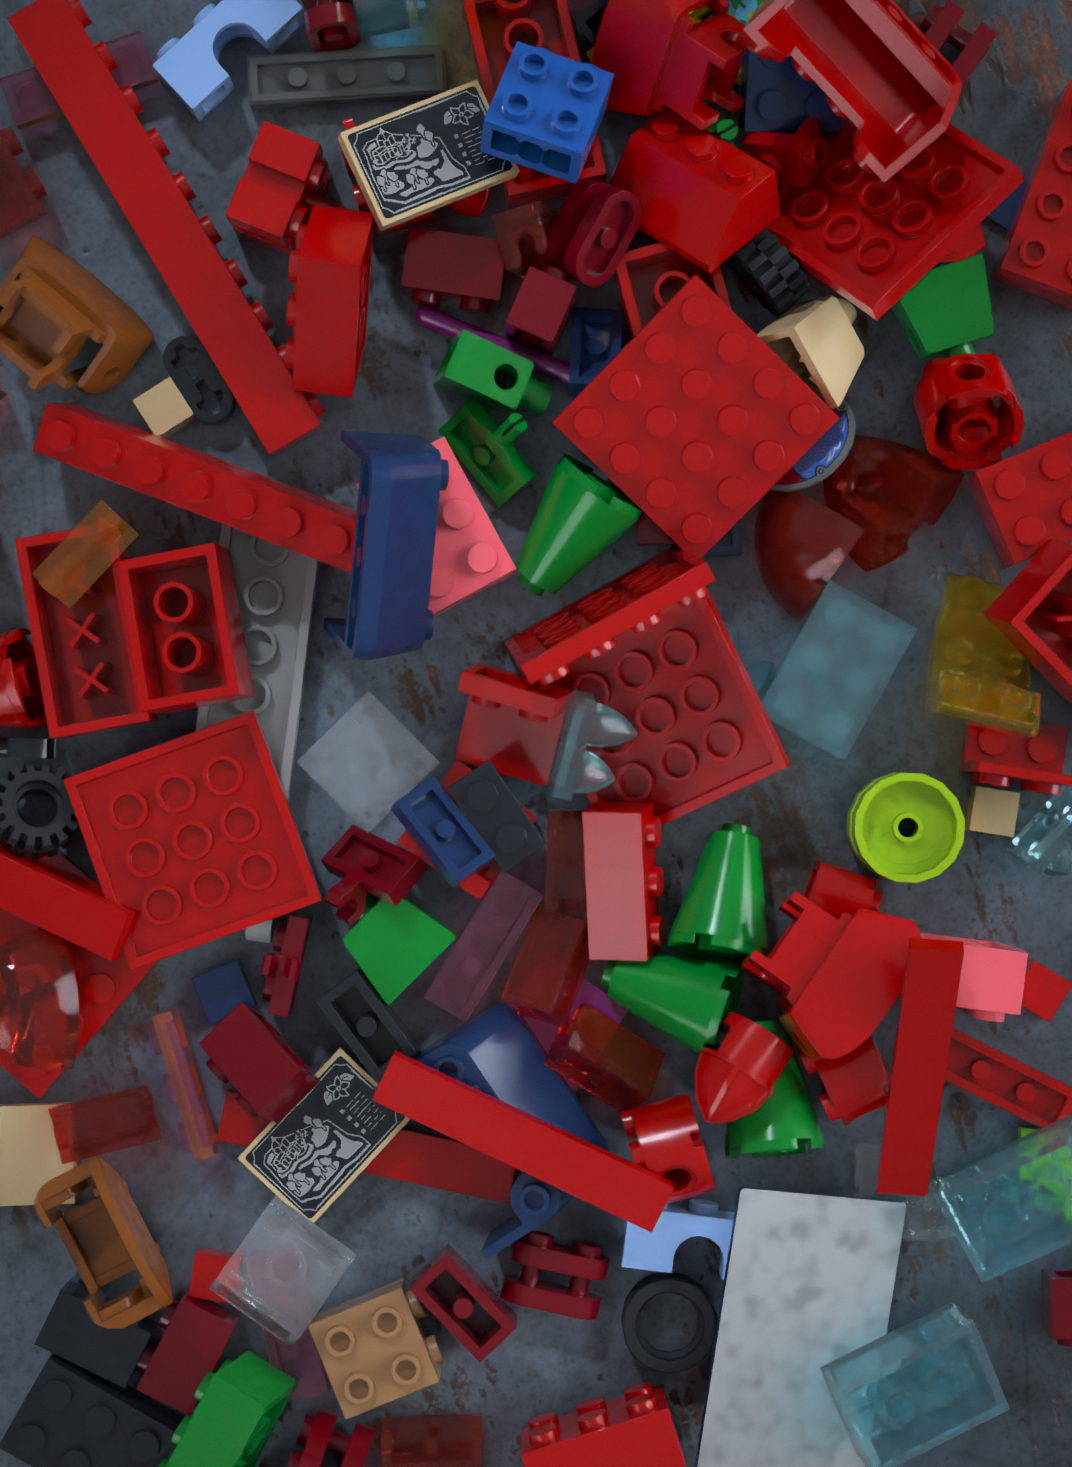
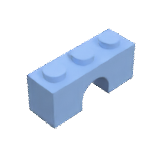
[152,0,305,122]
[620,1199,735,1280]

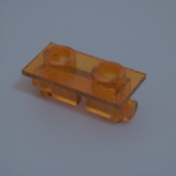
[32,500,139,609]

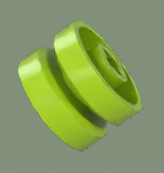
[846,772,965,883]

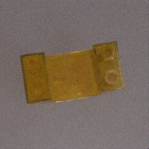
[924,572,1041,737]

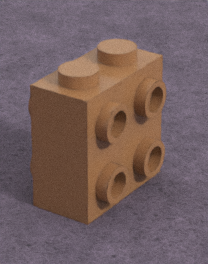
[308,1278,446,1420]

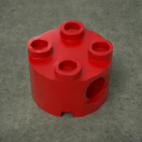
[913,353,1025,470]
[797,1034,890,1126]
[620,1093,715,1204]

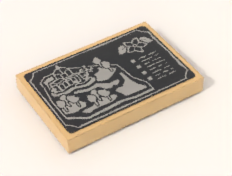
[337,79,520,232]
[237,1046,410,1227]

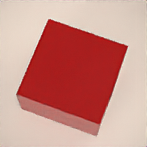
[1022,958,1072,1022]
[188,1247,244,1305]

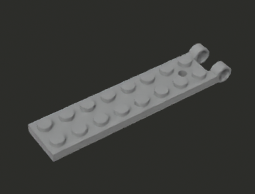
[196,524,319,943]

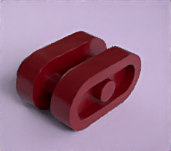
[301,0,361,52]
[919,0,999,89]
[541,178,642,287]
[500,1230,610,1320]
[287,1408,375,1467]

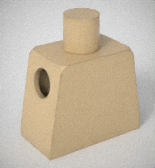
[757,295,865,409]

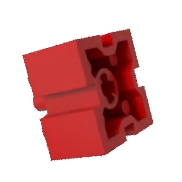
[225,120,346,257]

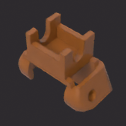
[0,236,154,394]
[34,1156,173,1330]

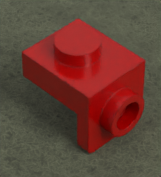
[742,118,827,188]

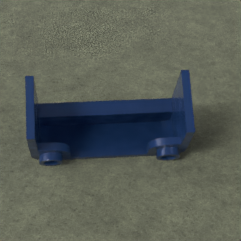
[323,430,449,660]
[373,1004,609,1260]

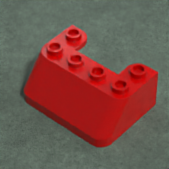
[743,0,963,183]

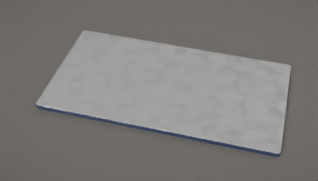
[695,1187,907,1467]

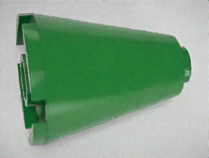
[515,453,643,596]
[667,823,768,964]
[601,954,745,1054]
[724,1021,825,1159]

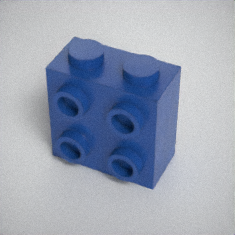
[480,41,614,184]

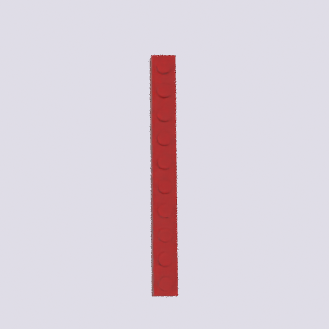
[7,0,325,458]

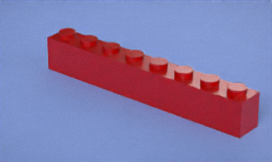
[33,403,356,573]

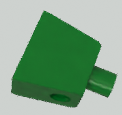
[892,253,994,362]
[433,329,554,415]
[342,893,458,1005]

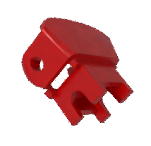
[591,0,755,130]
[739,891,920,1062]

